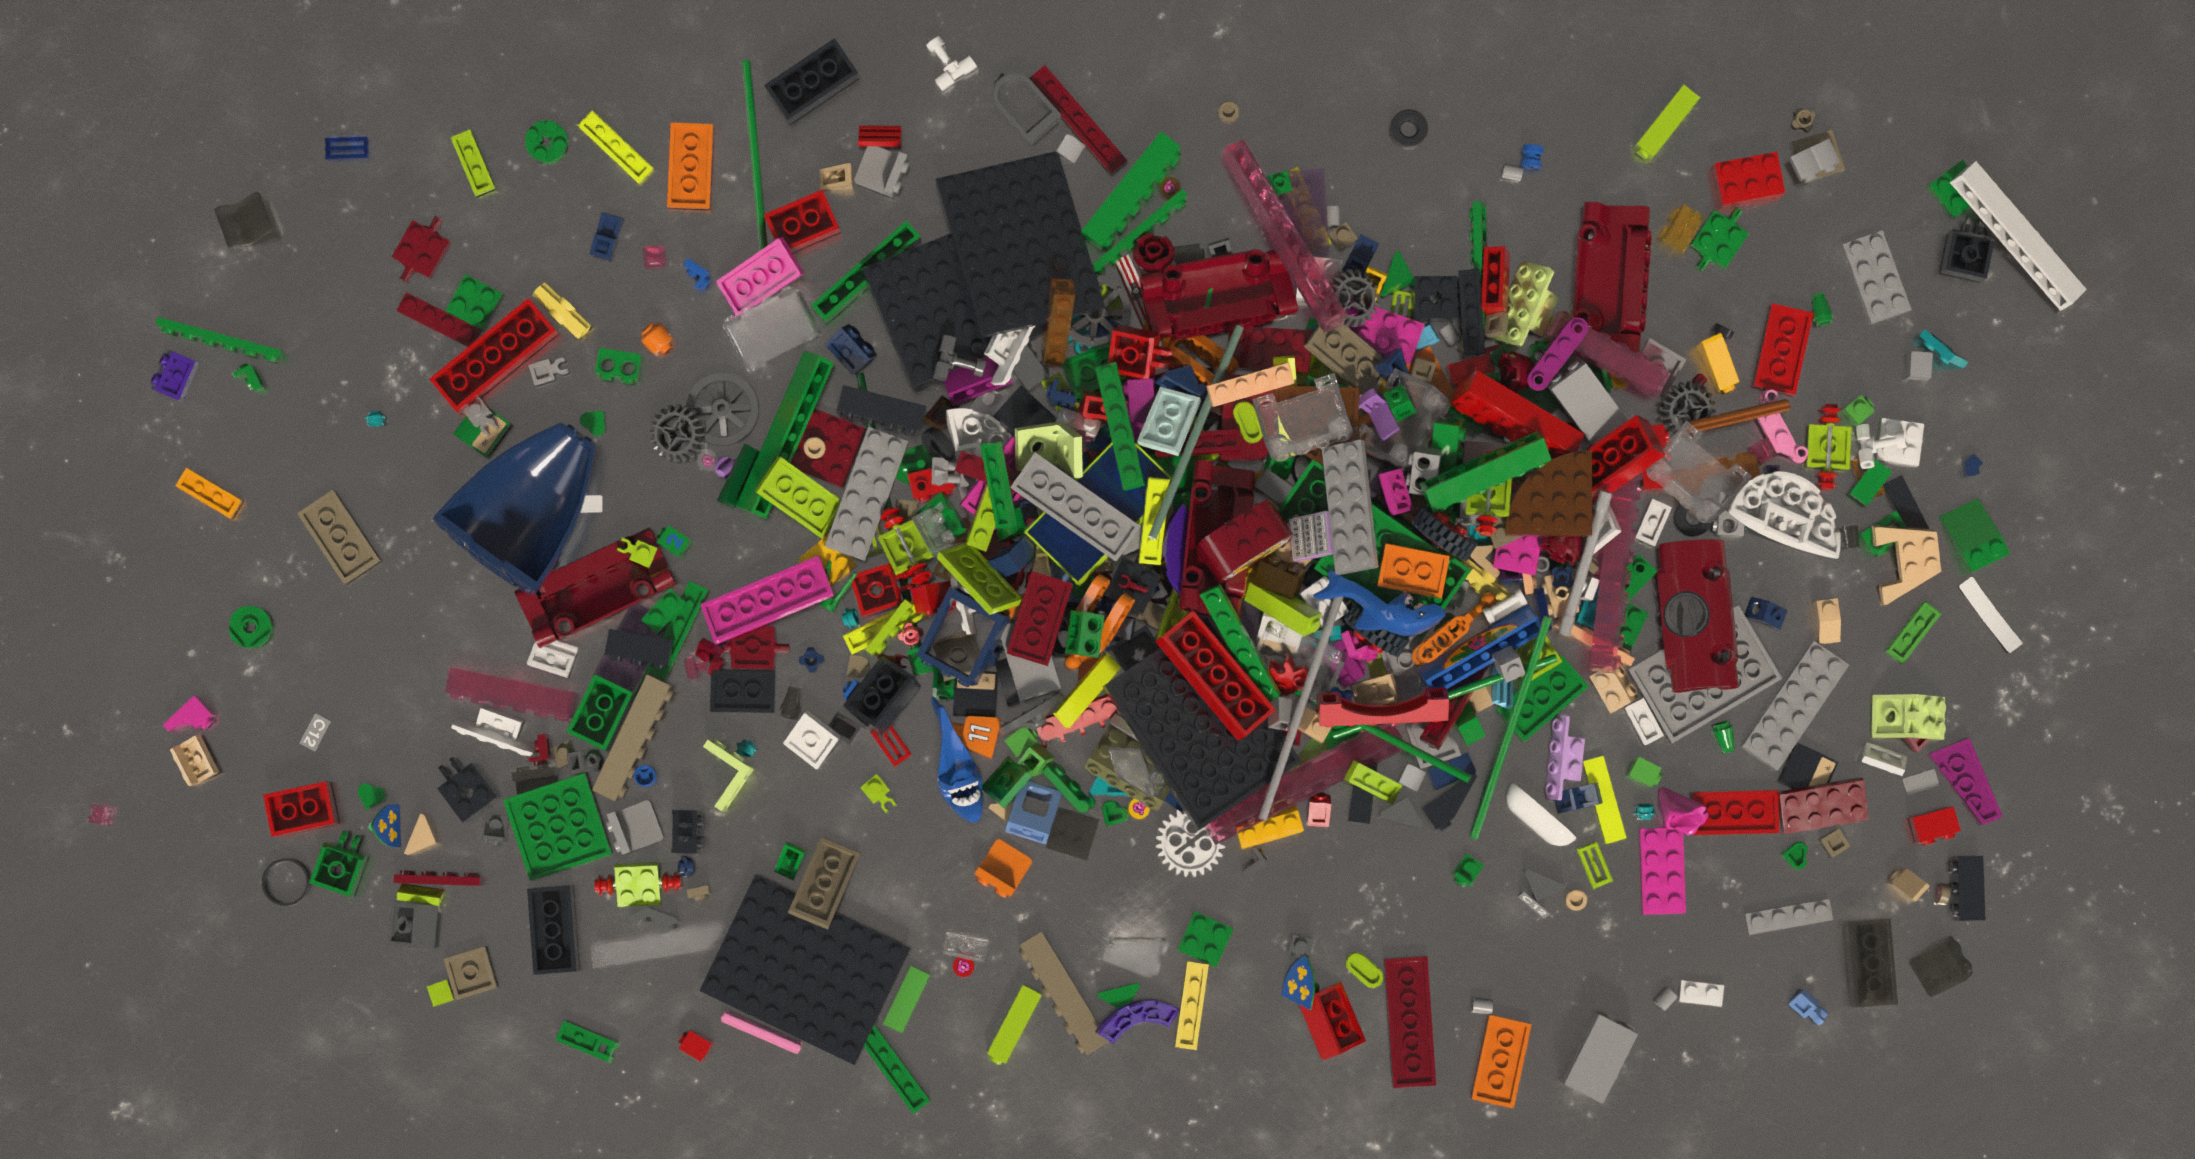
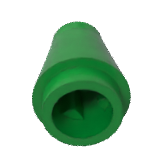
[1812,293,1834,326]
[1712,720,1735,753]

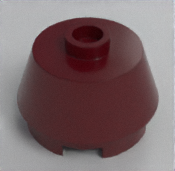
[1133,233,1175,274]
[1498,351,1534,393]
[1539,536,1582,566]

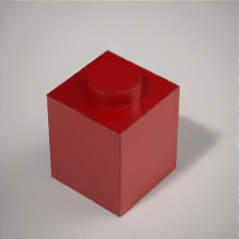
[678,1029,714,1062]

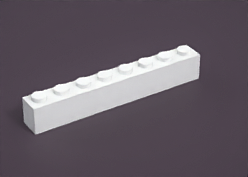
[1950,161,2086,311]

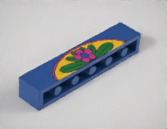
[1417,605,1541,689]

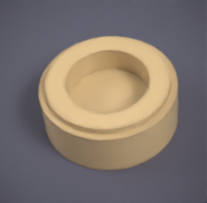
[804,437,826,459]
[1565,889,1587,911]

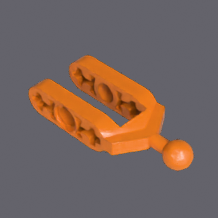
[1144,320,1239,386]
[1064,574,1135,669]
[1411,592,1497,666]

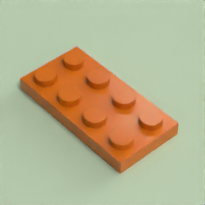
[667,122,714,209]
[1471,1015,1532,1109]

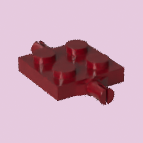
[391,216,450,283]
[716,626,790,669]

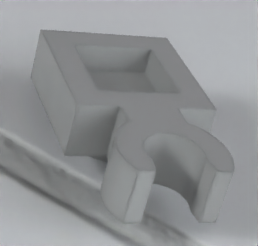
[528,358,569,386]
[463,396,498,436]

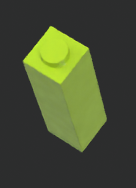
[1635,85,1701,160]
[1245,581,1322,637]
[987,984,1042,1065]

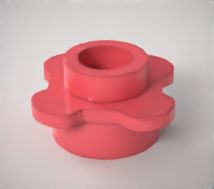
[898,622,923,645]

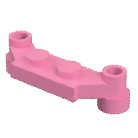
[1757,389,1808,463]

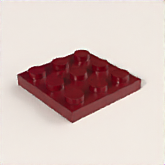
[790,408,867,489]

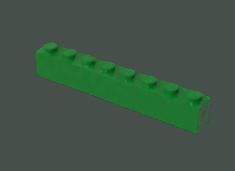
[736,350,834,519]

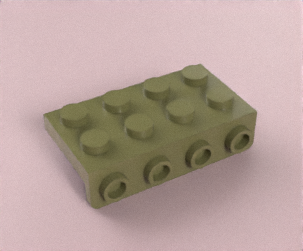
[1085,725,1170,811]

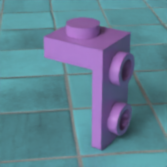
[1360,388,1400,440]

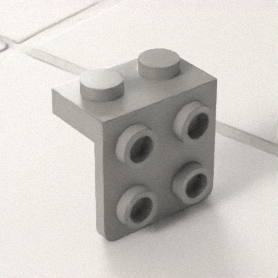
[854,146,910,198]
[605,800,664,855]

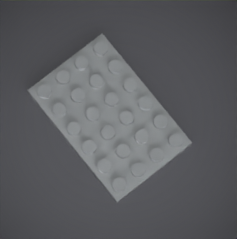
[1628,605,1782,744]

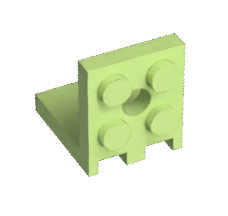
[1015,421,1083,478]
[1872,694,1946,740]
[703,739,754,812]

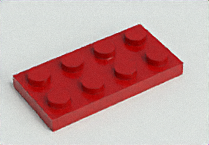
[1753,303,1814,396]
[1691,790,1780,835]

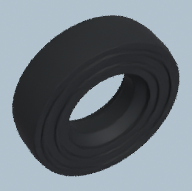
[1390,109,1428,148]
[921,427,955,461]
[1674,497,1713,536]

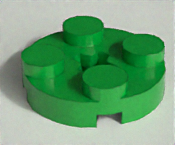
[525,120,568,163]
[229,606,273,649]

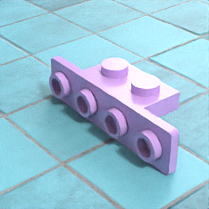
[1545,714,1585,800]

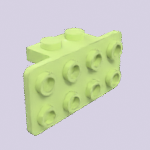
[1491,261,1559,347]

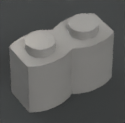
[1789,139,1840,183]

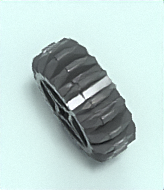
[1323,269,1380,327]
[1659,381,1716,439]
[649,404,707,462]

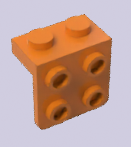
[974,839,1032,898]

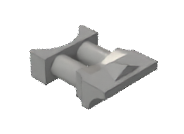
[931,457,969,487]

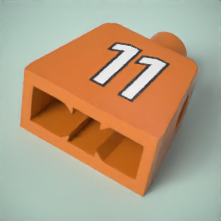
[951,716,1001,759]

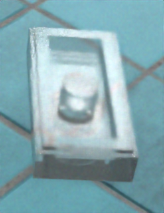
[942,932,989,963]

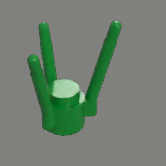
[819,561,857,612]

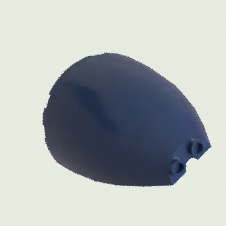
[432,422,596,595]

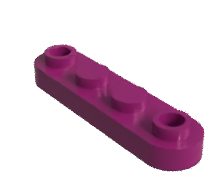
[1526,317,1588,391]

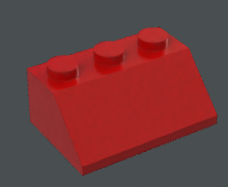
[1299,982,1366,1060]

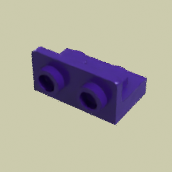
[150,350,196,400]

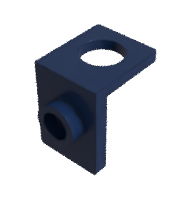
[1745,597,1787,630]

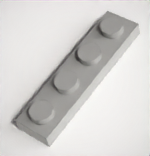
[1744,899,1833,935]

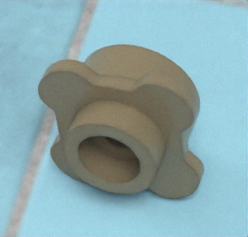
[1792,108,1815,131]

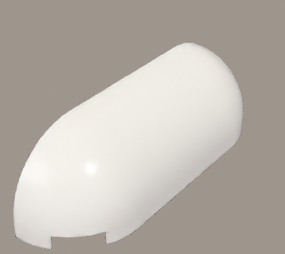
[1506,783,1577,846]

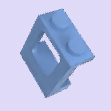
[1005,780,1062,845]

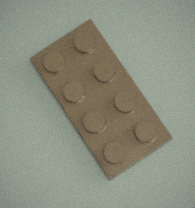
[1304,313,1384,395]
[297,490,381,584]
[788,837,860,929]

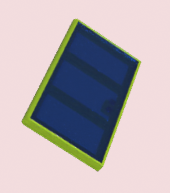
[1024,442,1172,586]

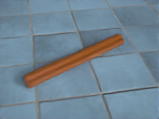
[1686,399,1790,433]

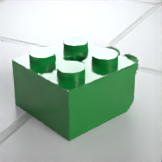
[309,830,368,897]

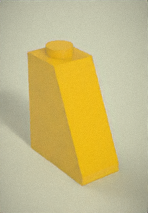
[1696,333,1740,394]

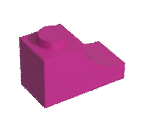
[163,695,215,732]

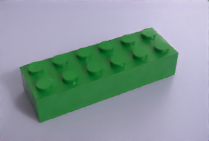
[1081,131,1182,252]

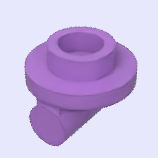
[715,456,736,478]

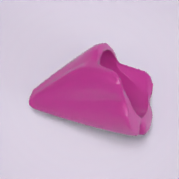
[1659,787,1708,835]

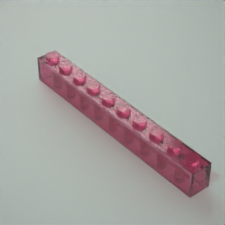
[1221,140,1347,334]
[1589,472,1643,674]
[1205,723,1403,845]

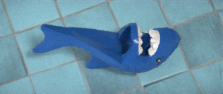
[1313,570,1446,636]
[931,697,983,823]

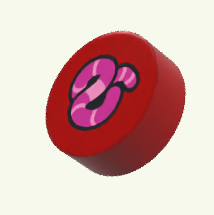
[953,955,974,977]

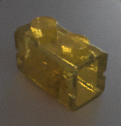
[1659,204,1704,256]

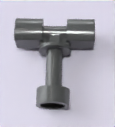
[932,335,986,381]

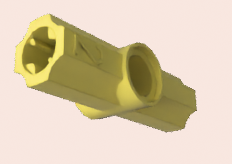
[532,282,591,339]
[1463,559,1513,604]

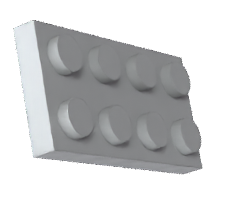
[1841,230,1912,325]

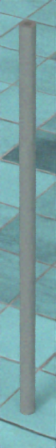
[1258,596,1343,821]

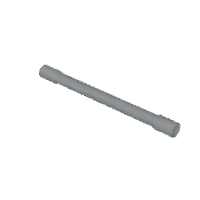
[1558,490,1613,636]

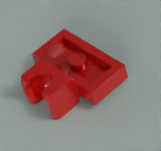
[1269,654,1315,699]

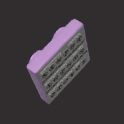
[1289,511,1333,562]

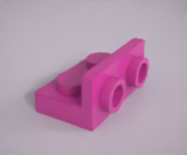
[1379,468,1414,516]
[1341,630,1380,662]

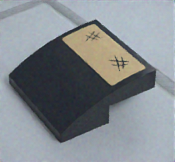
[953,671,998,718]
[1780,743,1839,789]

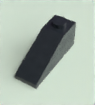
[1421,773,1477,831]

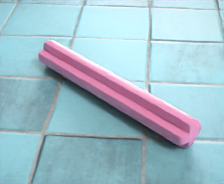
[721,1010,802,1054]

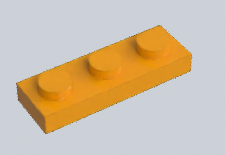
[175,468,242,519]

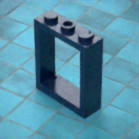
[916,587,1011,687]

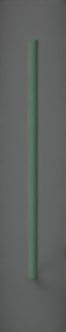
[1148,325,1244,540]

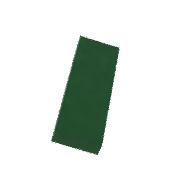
[717,443,760,510]

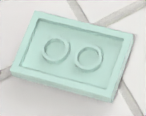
[1137,387,1201,456]

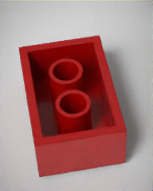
[1711,152,1786,208]
[764,189,840,252]
[263,781,339,837]

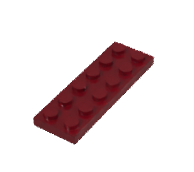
[1384,956,1436,1088]

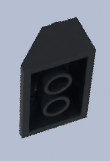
[843,656,921,736]

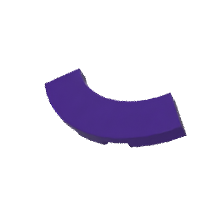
[1163,504,1196,595]
[1095,999,1180,1044]

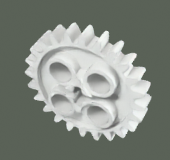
[1156,810,1225,877]

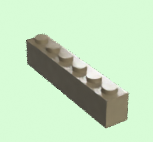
[592,673,674,801]
[1019,931,1109,1055]

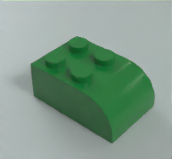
[566,674,634,751]

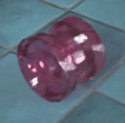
[87,804,112,826]

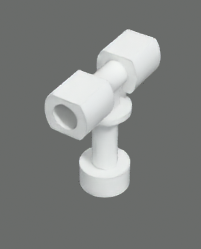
[926,36,977,92]
[1856,424,1907,469]

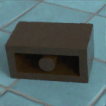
[1254,555,1306,600]

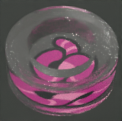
[697,449,719,471]

